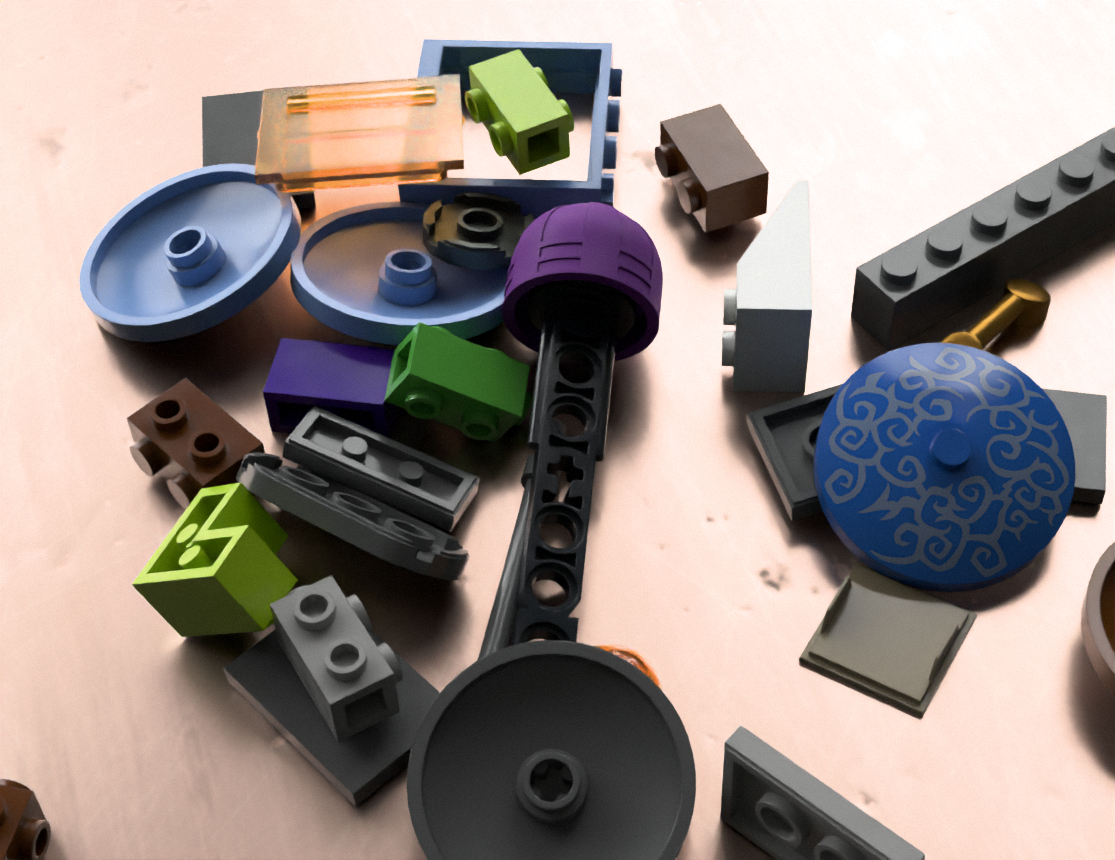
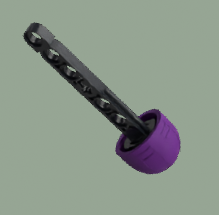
[502,202,663,646]

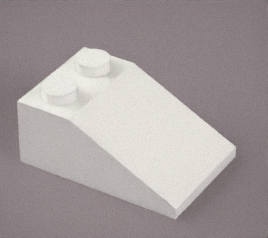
[721,180,812,393]

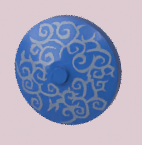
[813,343,1076,592]

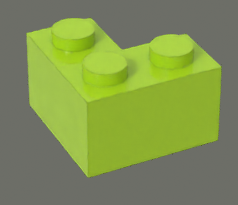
[132,483,298,637]

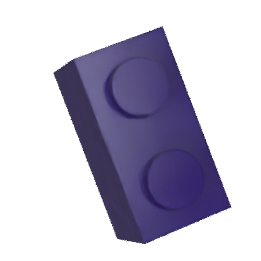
[263,338,399,439]

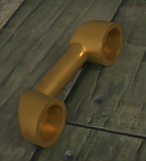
[940,278,1051,350]

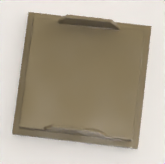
[799,562,977,717]

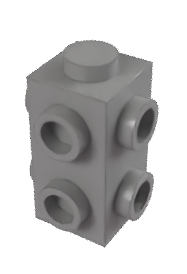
[270,575,403,742]

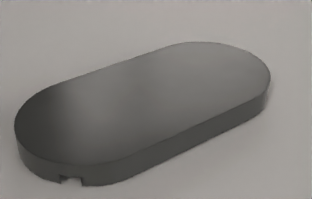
[236,452,470,580]

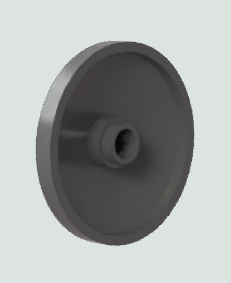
[407,640,696,860]

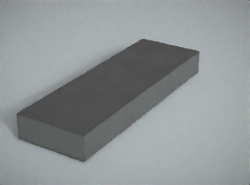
[283,406,480,532]

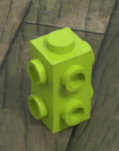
[465,49,574,175]

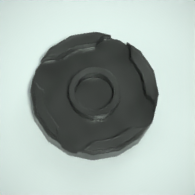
[422,192,536,270]

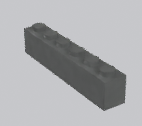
[851,126,1115,351]

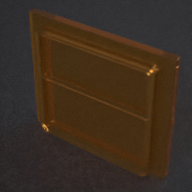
[255,74,465,192]

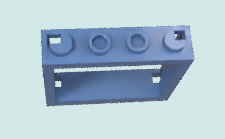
[398,39,623,219]

